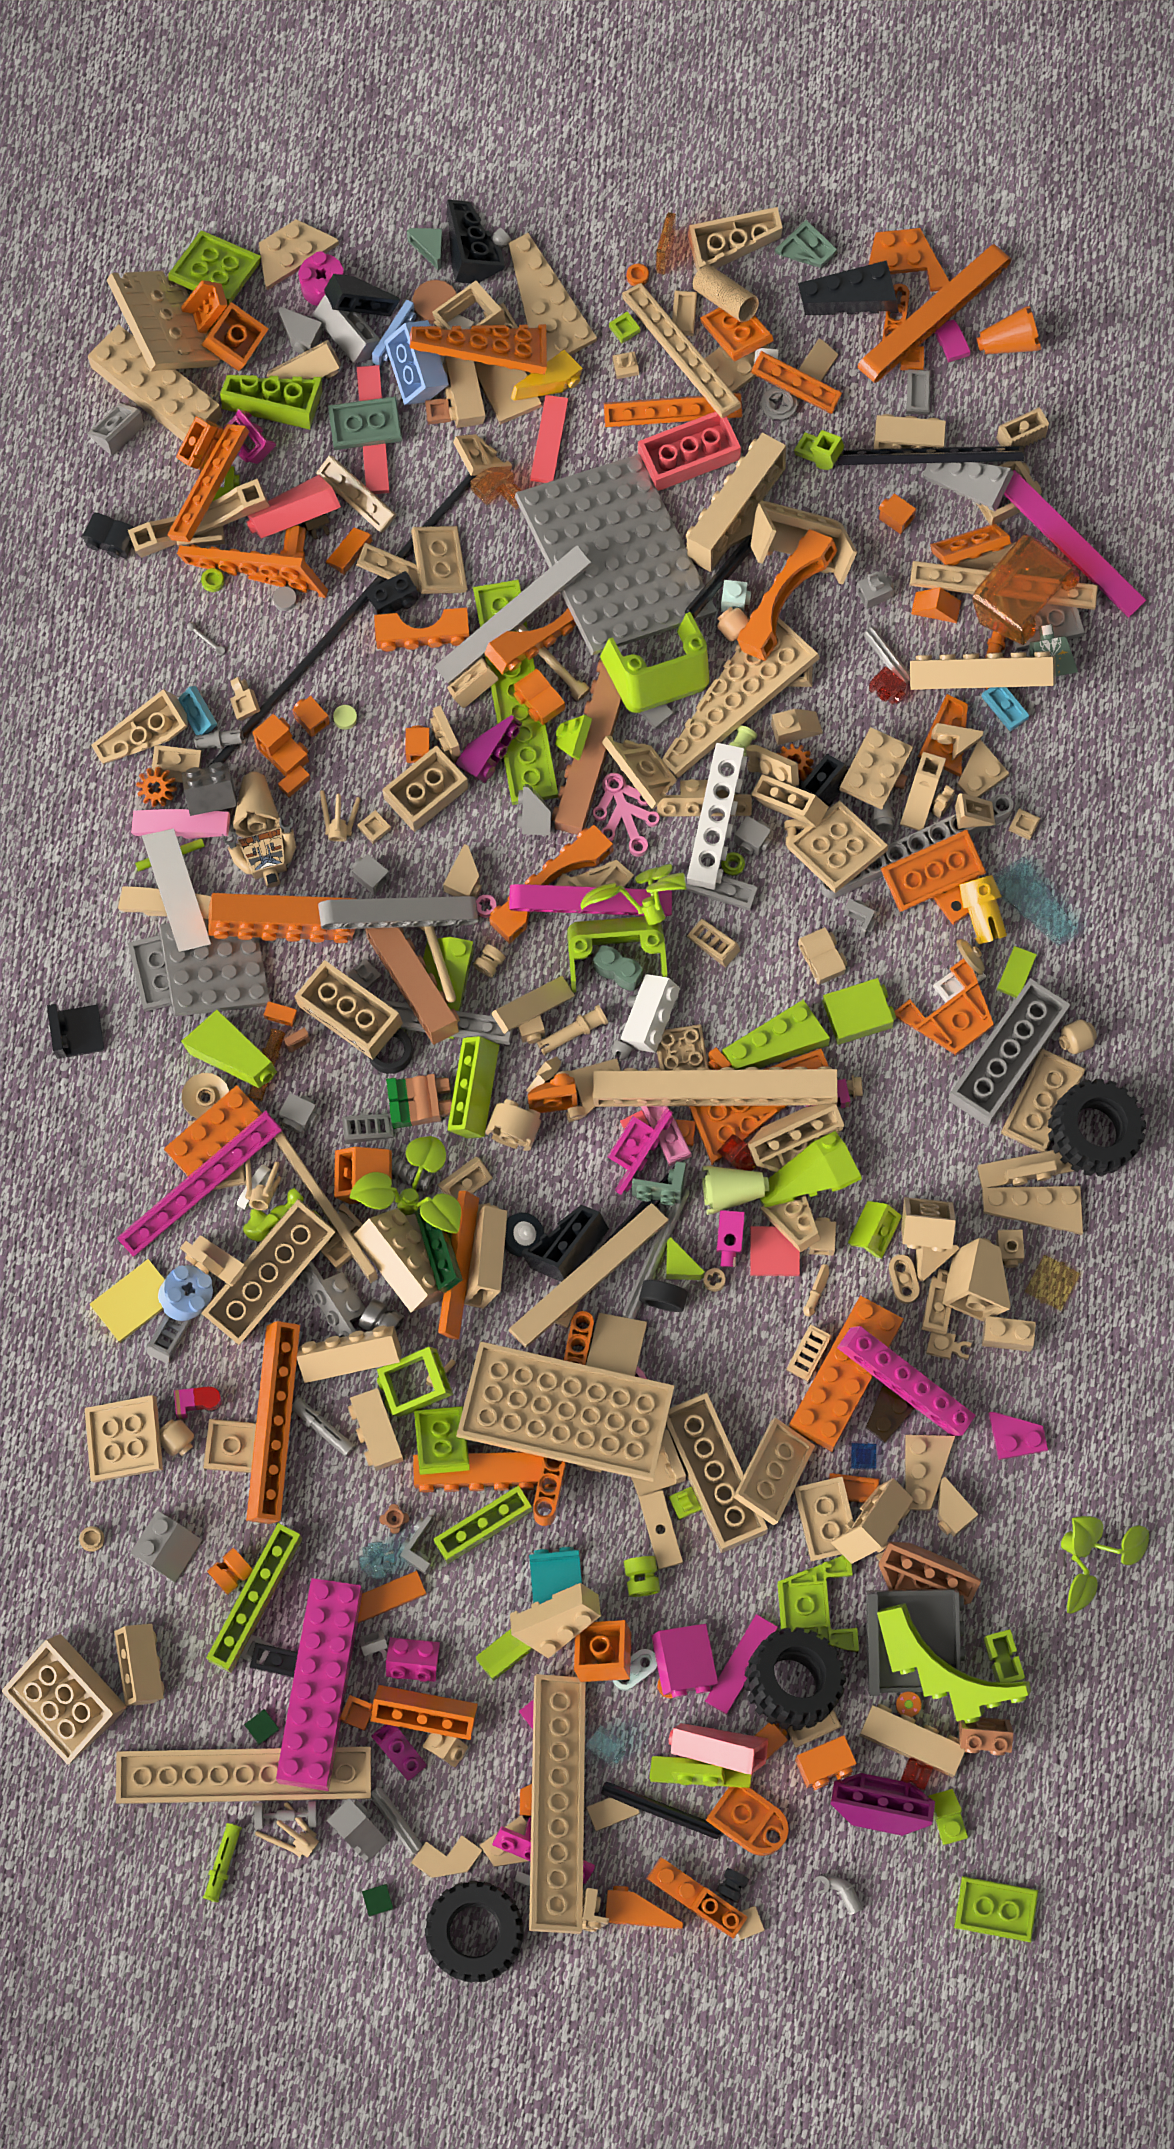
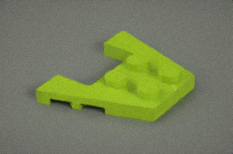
[777,1555,859,1652]

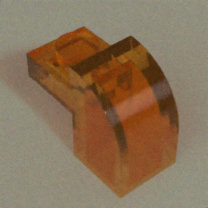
[471,467,521,509]

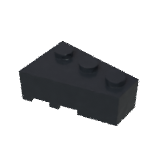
[521,1204,609,1282]

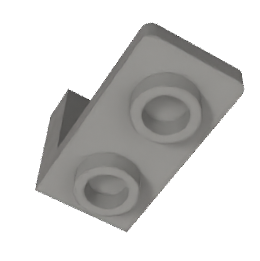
[399,1514,434,1575]

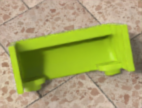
[600,612,710,713]
[567,916,668,993]

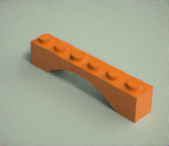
[737,529,837,661]
[484,608,576,674]
[489,825,613,944]

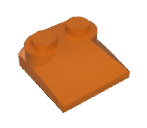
[528,1073,577,1113]

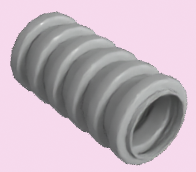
[392,1155,434,1192]

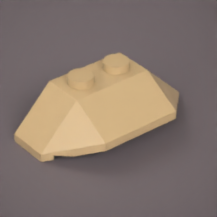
[747,1103,844,1172]

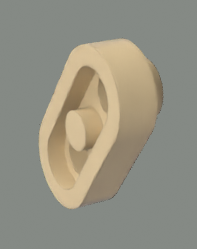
[888,1255,920,1304]

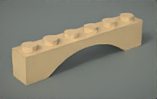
[128,479,270,558]

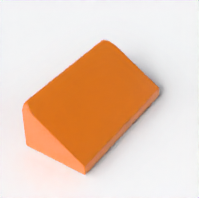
[326,527,372,575]

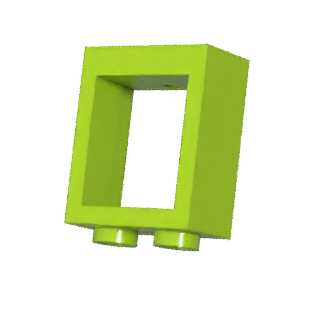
[376,1347,454,1417]

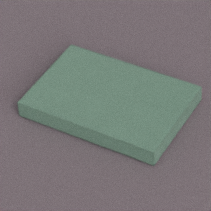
[328,396,402,450]

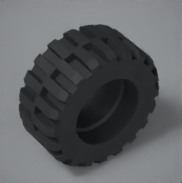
[1048,1079,1146,1176]
[744,1627,846,1731]
[425,1880,524,1983]

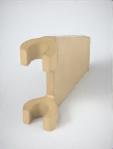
[554,1058,621,1123]

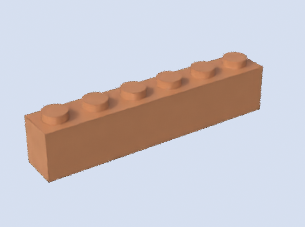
[365,927,460,1045]

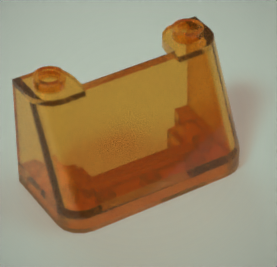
[973,534,1080,645]

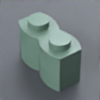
[593,945,643,991]

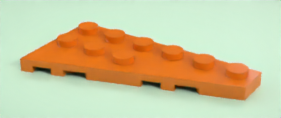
[177,544,328,598]

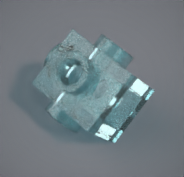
[359,1541,396,1579]

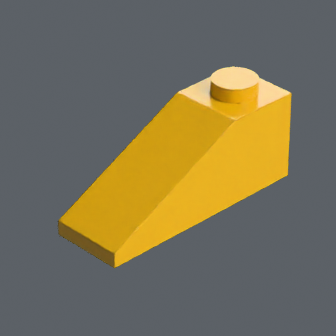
[511,350,583,401]

